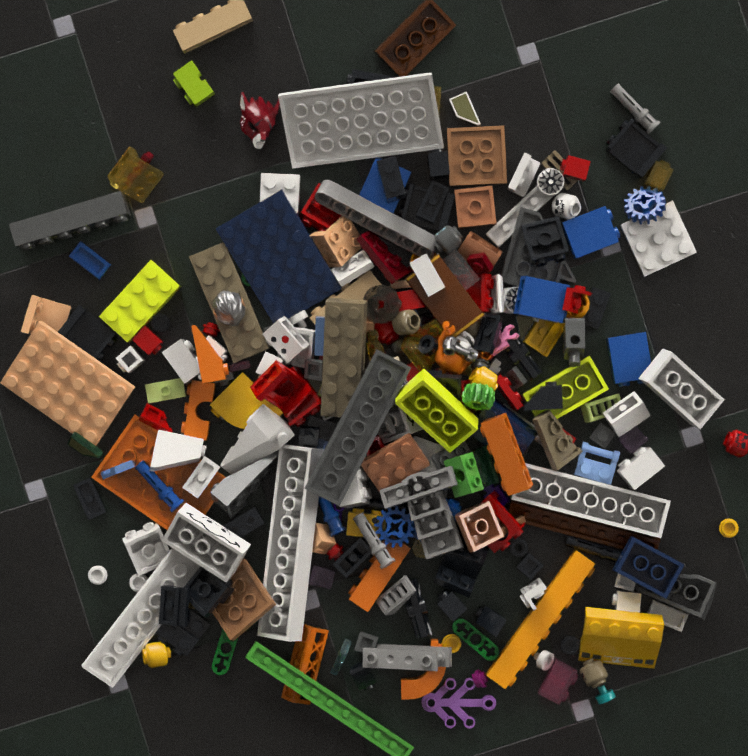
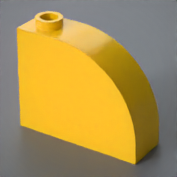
[210,372,283,429]

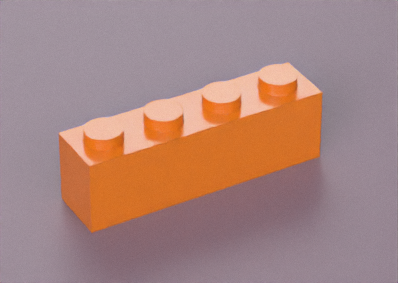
[480,413,533,496]
[348,535,411,612]

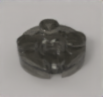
[363,285,402,324]

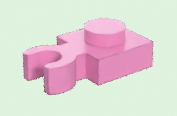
[491,324,519,356]

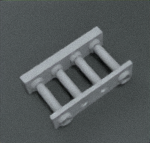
[363,644,452,671]

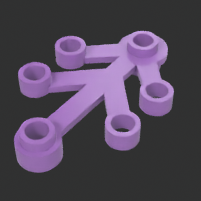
[421,677,496,729]

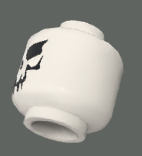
[552,193,581,220]

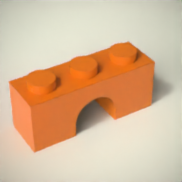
[181,380,216,440]

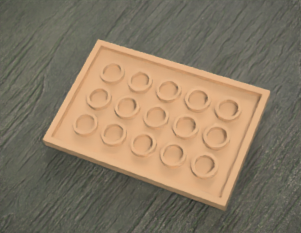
[0,321,135,449]

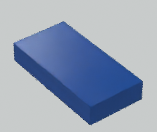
[69,241,111,280]

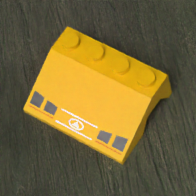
[578,607,664,669]

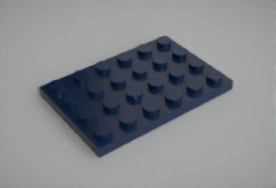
[216,189,342,323]

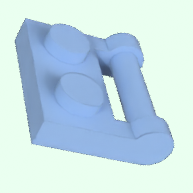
[574,441,620,485]

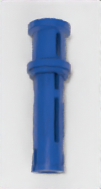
[135,460,184,513]
[318,496,347,537]

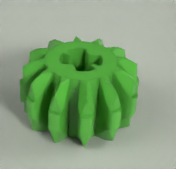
[462,383,495,411]

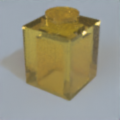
[644,160,674,192]

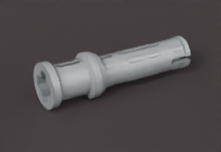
[610,83,661,134]
[353,512,396,569]

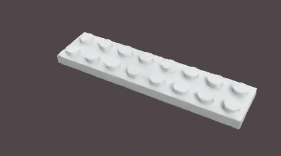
[82,548,200,688]

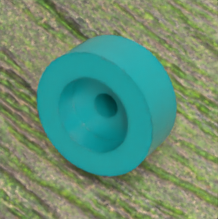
[595,685,616,704]

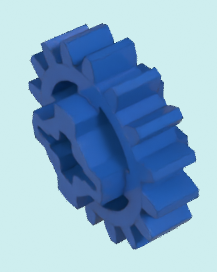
[624,186,666,225]
[374,505,416,548]

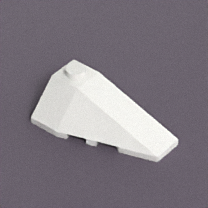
[220,404,294,474]

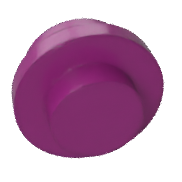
[472,669,488,688]

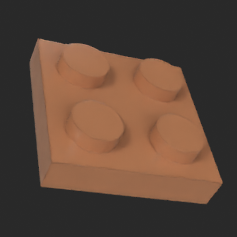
[454,186,497,229]

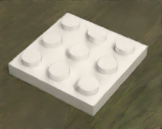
[620,200,697,277]

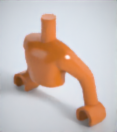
[434,321,491,375]

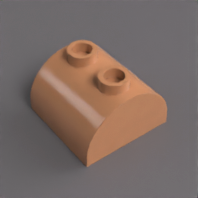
[457,231,503,273]
[455,501,504,552]

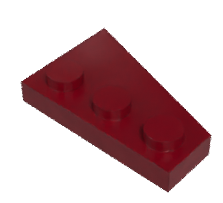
[356,230,413,284]

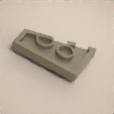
[532,410,583,471]

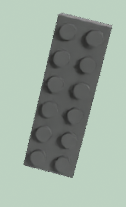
[9,191,131,251]

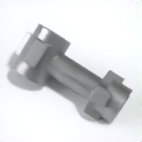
[442,336,478,362]

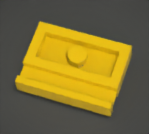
[523,319,564,357]

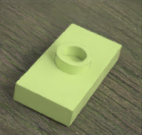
[145,378,186,403]

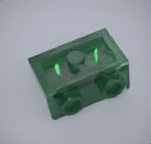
[460,446,499,487]

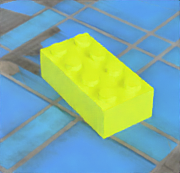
[99,260,181,343]
[521,356,609,419]
[395,369,478,453]

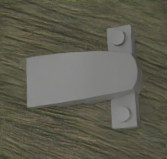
[379,466,464,559]

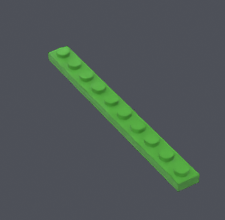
[245,641,414,756]

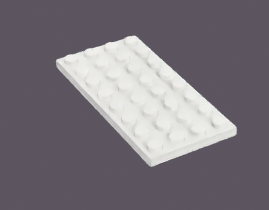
[278,72,444,169]

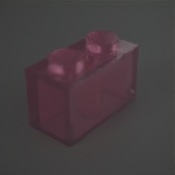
[538,658,578,705]

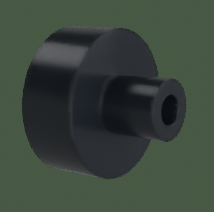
[418,335,438,356]

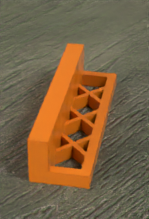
[281,624,329,705]

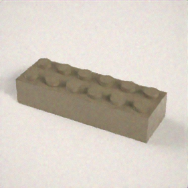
[189,242,270,363]
[321,298,368,417]

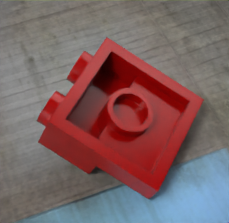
[299,183,342,231]

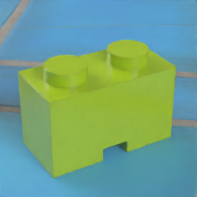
[173,60,215,107]

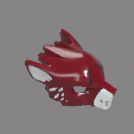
[240,92,280,149]

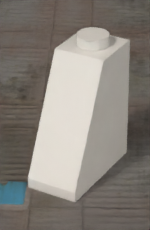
[150,430,206,472]

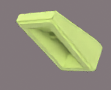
[580,393,621,423]

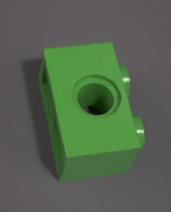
[444,452,484,498]

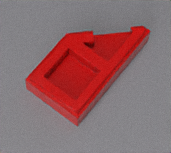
[138,403,172,432]

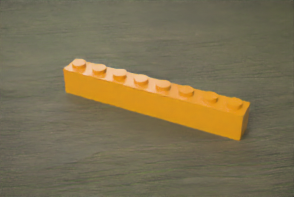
[486,549,595,689]

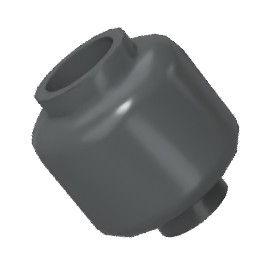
[434,225,463,254]

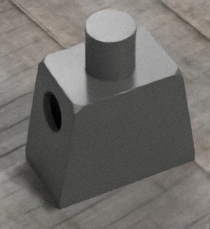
[562,318,585,367]

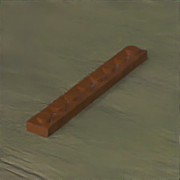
[508,499,660,549]

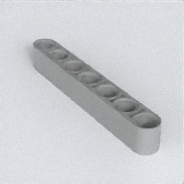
[315,180,437,259]

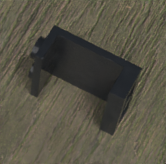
[58,305,117,362]

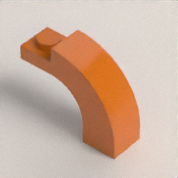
[401,639,446,700]

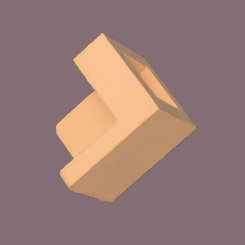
[312,523,336,555]

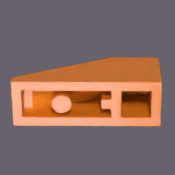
[191,325,229,384]

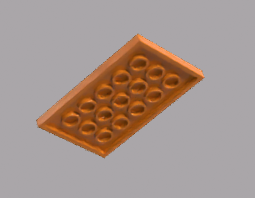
[91,414,226,530]

